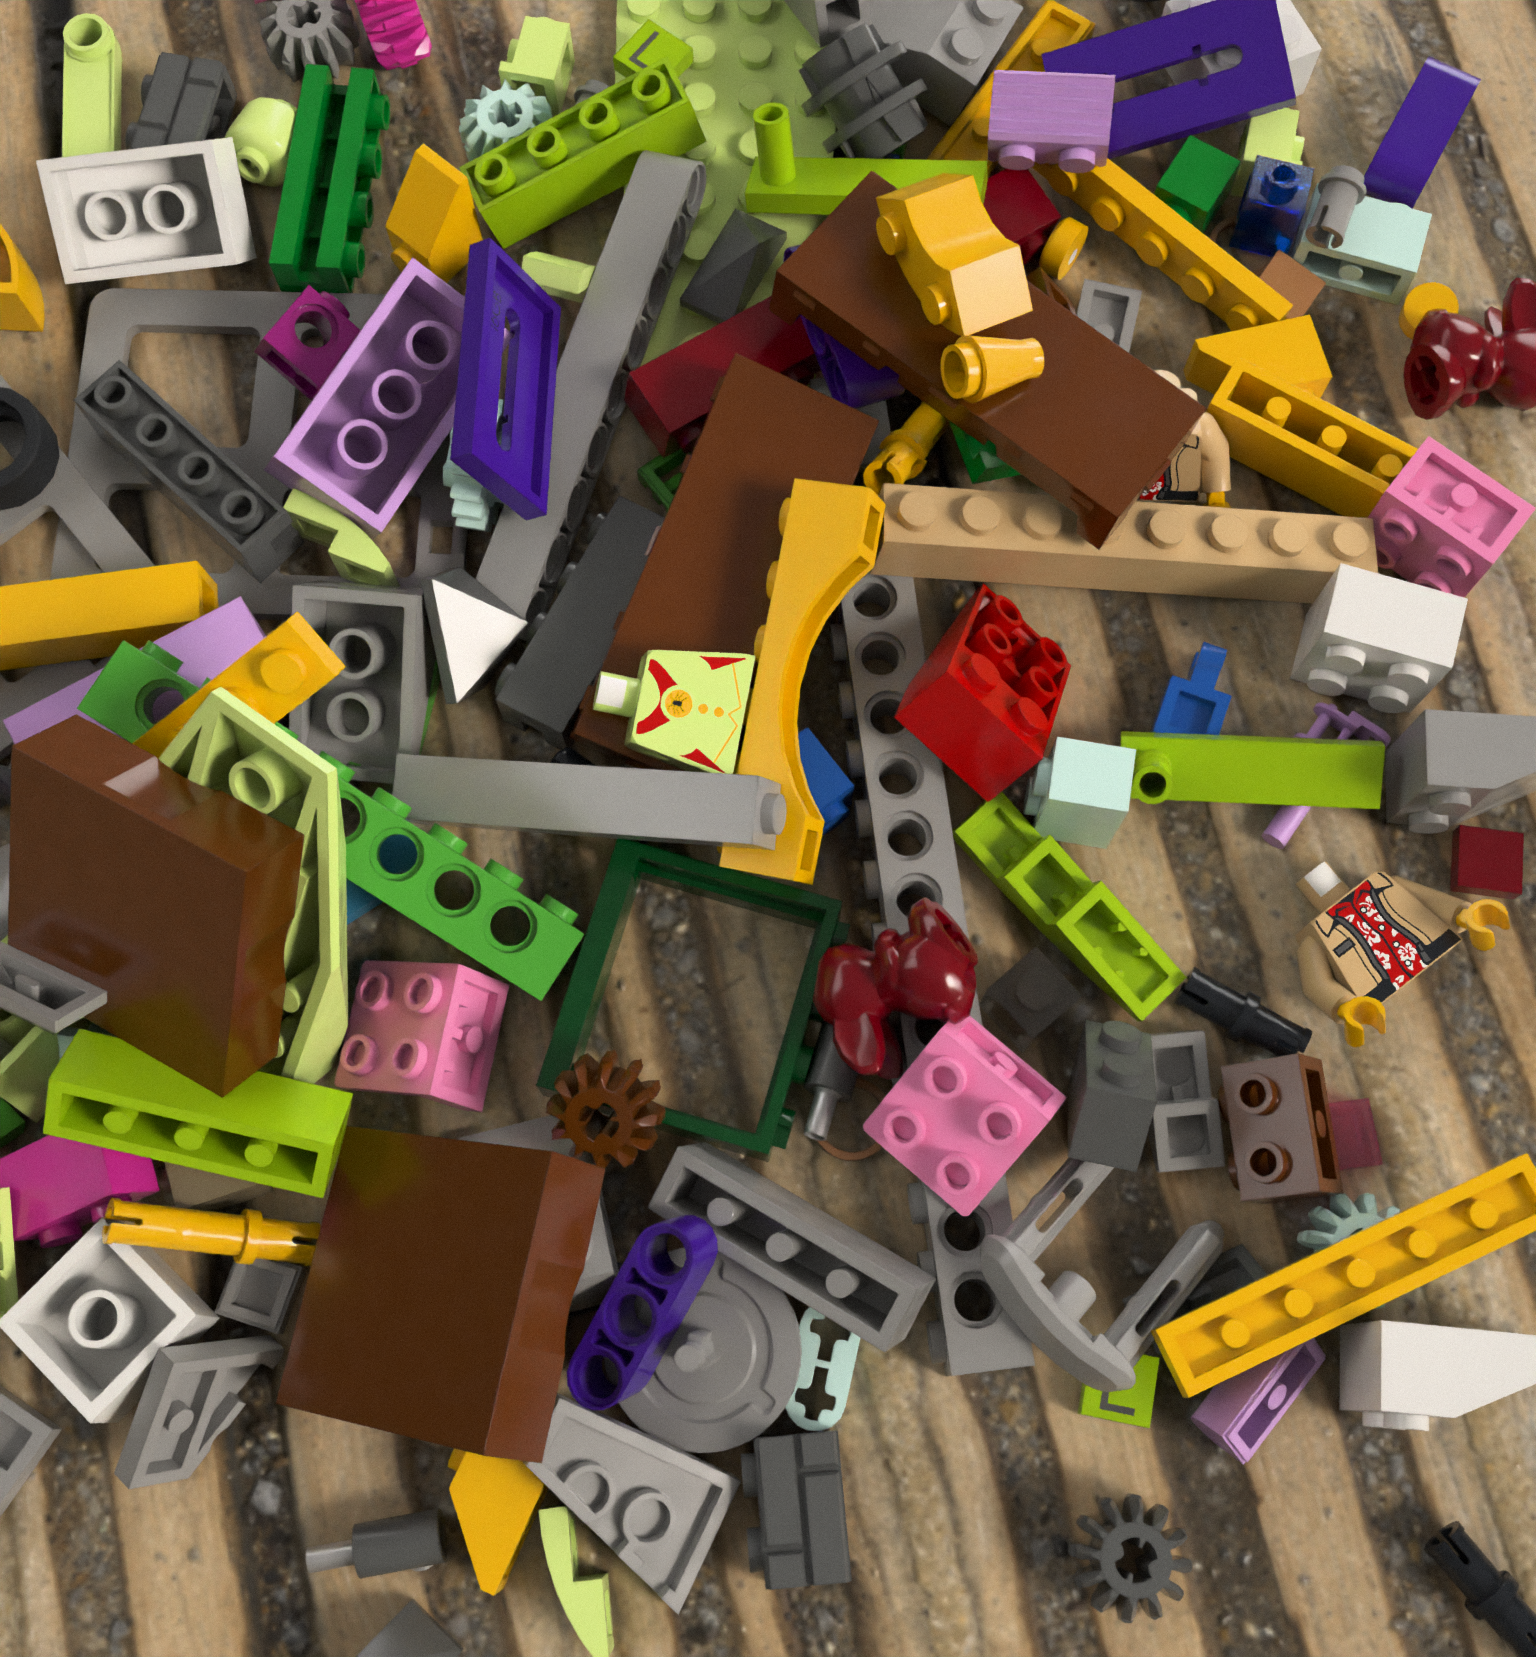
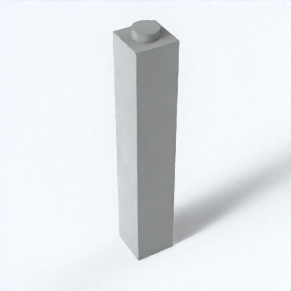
[392,754,787,850]

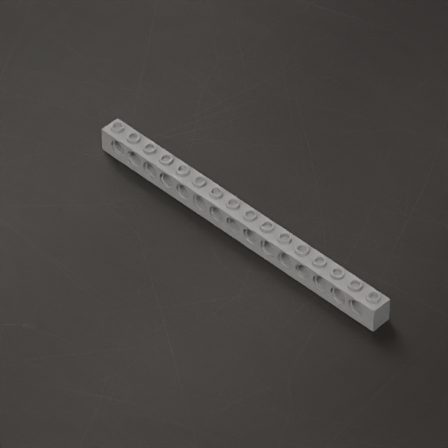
[809,378,1035,1377]

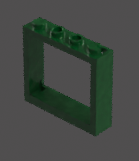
[536,839,850,1162]

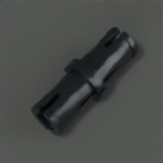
[1174,967,1313,1057]
[1424,1521,1536,1657]

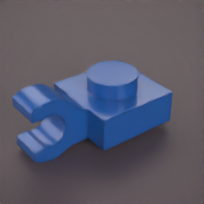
[1150,642,1232,735]

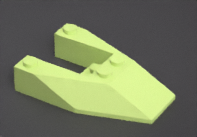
[158,687,348,1084]

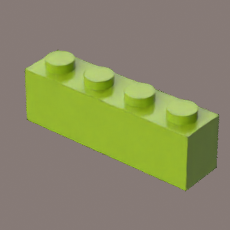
[43,1029,353,1198]

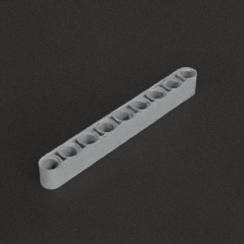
[476,150,706,641]

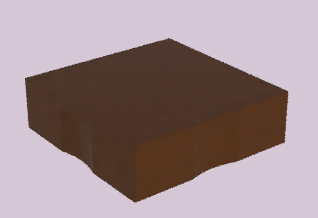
[8,714,304,1098]
[276,1126,605,1463]

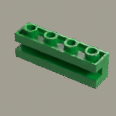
[269,64,390,293]

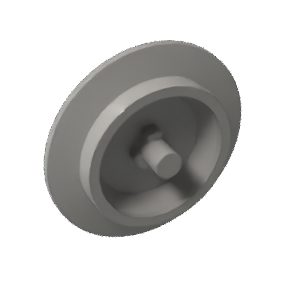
[604,1248,802,1453]

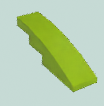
[952,792,1187,1022]

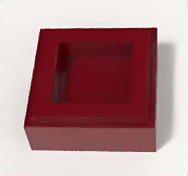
[1450,825,1524,900]

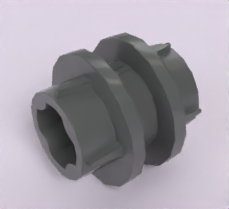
[799,23,928,159]

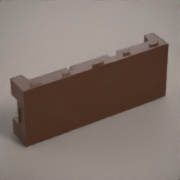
[769,171,1207,550]
[569,353,879,771]

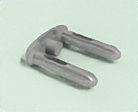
[980,1158,1225,1392]

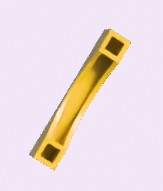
[716,478,886,885]

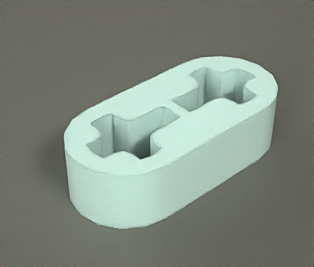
[785,1307,860,1431]

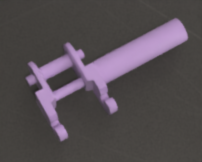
[1262,703,1391,849]

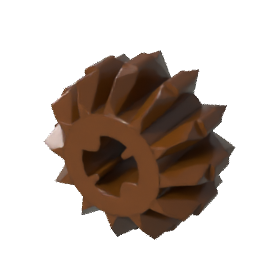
[546,1049,666,1168]

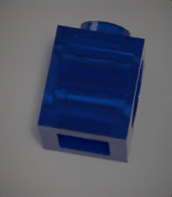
[1229,155,1315,257]

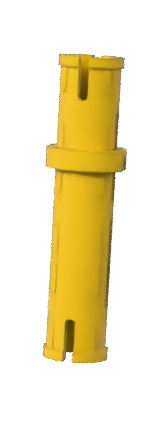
[863,401,950,496]
[102,1198,321,1266]

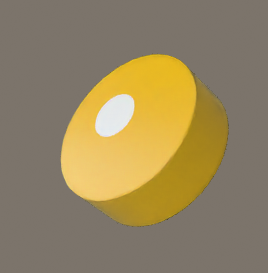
[1039,217,1088,280]

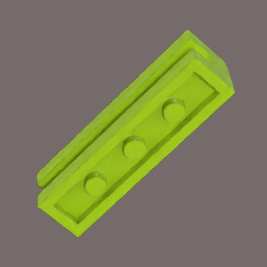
[459,56,707,249]

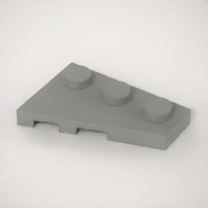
[523,1393,741,1615]

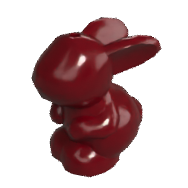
[1403,277,1536,420]
[813,897,978,1080]

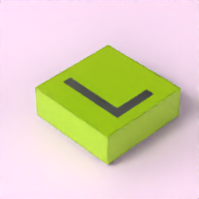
[613,19,694,78]
[1077,1354,1160,1428]

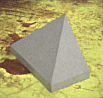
[0,941,107,1035]

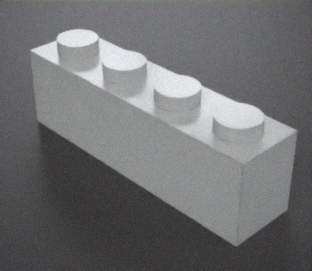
[647,1142,936,1352]

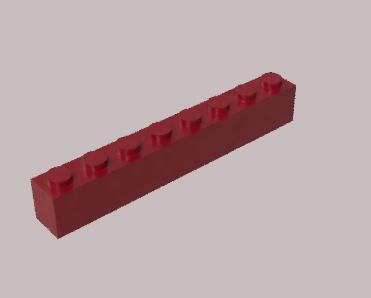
[624,168,1061,458]

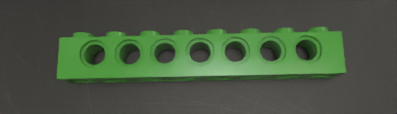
[77,640,584,1001]

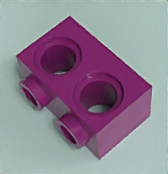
[254,285,360,401]

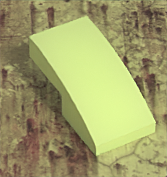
[522,251,596,303]
[283,488,400,587]
[538,1504,614,1657]

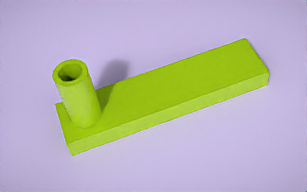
[744,102,988,215]
[1120,731,1385,809]

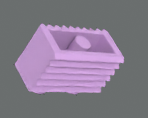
[988,70,1116,173]

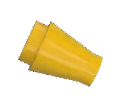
[941,335,1044,403]

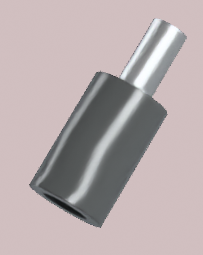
[804,1019,859,1141]
[306,1508,448,1579]

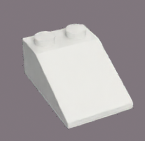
[36,137,257,284]
[1339,1320,1536,1431]

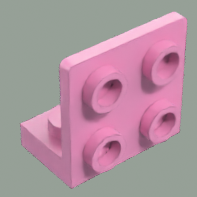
[1368,436,1536,598]
[334,960,509,1112]
[863,1016,1067,1216]

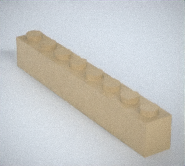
[870,483,1378,604]

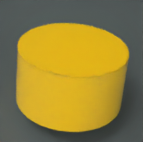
[1399,282,1459,340]

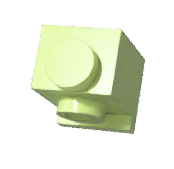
[498,16,575,116]
[1230,108,1305,206]

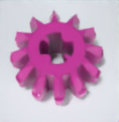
[355,0,432,70]

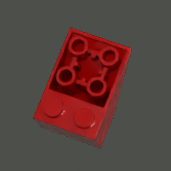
[894,583,1072,802]

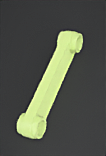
[62,13,123,157]

